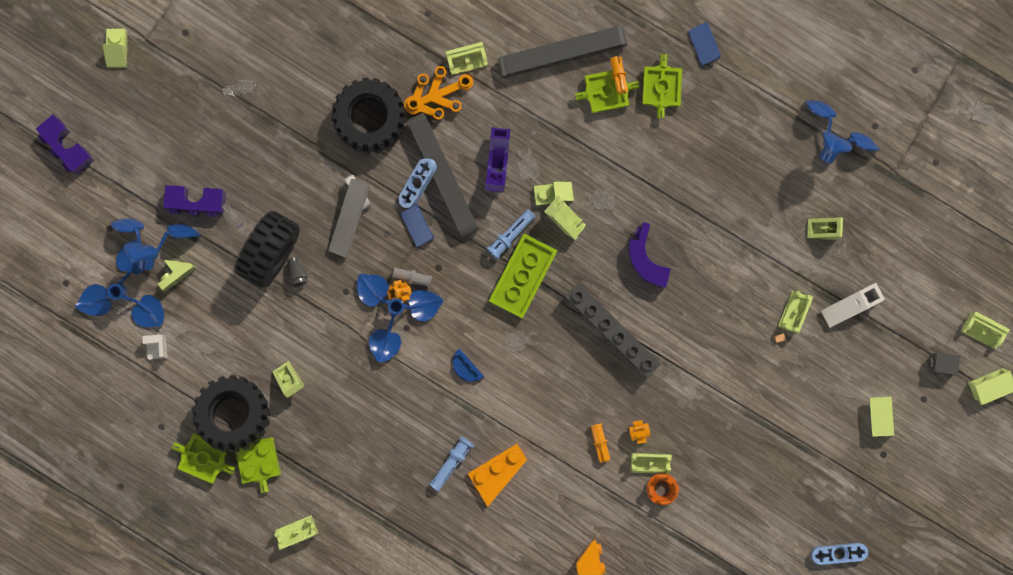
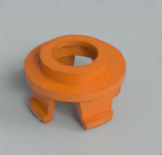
[647,473,679,505]

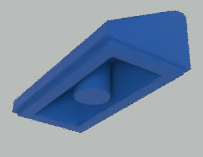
[688,22,721,66]
[400,204,434,247]

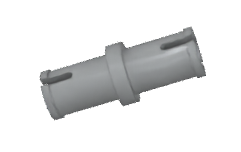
[392,267,432,288]

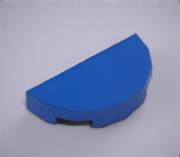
[453,348,484,382]

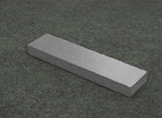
[328,179,371,257]

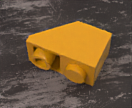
[576,539,606,575]

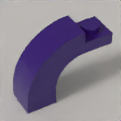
[485,127,511,192]
[628,222,671,289]

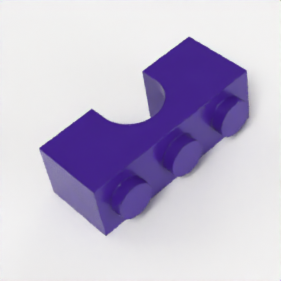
[36,114,94,175]
[163,185,226,217]

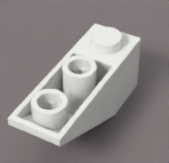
[821,283,885,328]

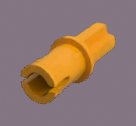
[610,56,628,95]
[590,423,610,463]

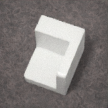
[142,334,167,360]

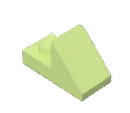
[103,29,127,68]
[534,182,574,206]
[158,260,196,291]
[272,361,304,398]

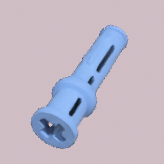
[486,209,536,260]
[429,436,475,491]

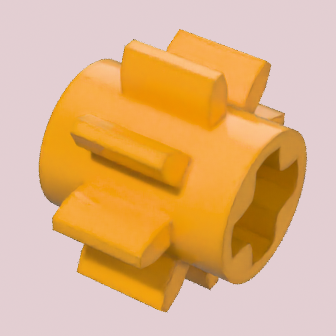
[387,280,411,304]
[629,420,651,444]

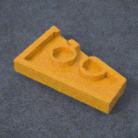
[468,444,527,507]

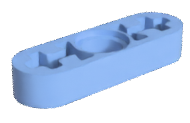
[399,158,437,208]
[810,543,868,565]

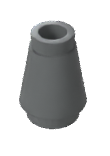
[287,257,308,287]

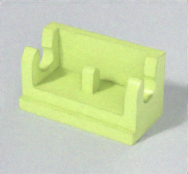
[446,42,488,75]
[544,196,585,240]
[778,291,813,334]
[961,311,1010,349]
[968,368,1013,405]
[870,397,894,437]
[630,453,672,474]
[274,515,318,550]

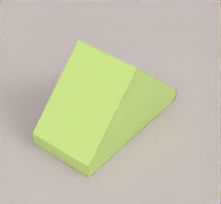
[807,217,843,240]

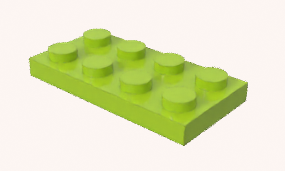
[489,233,558,319]

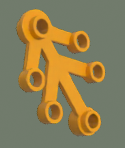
[404,66,473,120]

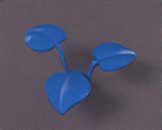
[804,100,880,164]
[111,218,201,270]
[75,240,164,327]
[357,274,443,363]

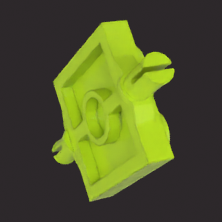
[642,54,682,119]
[575,70,639,114]
[172,433,235,484]
[236,437,281,493]

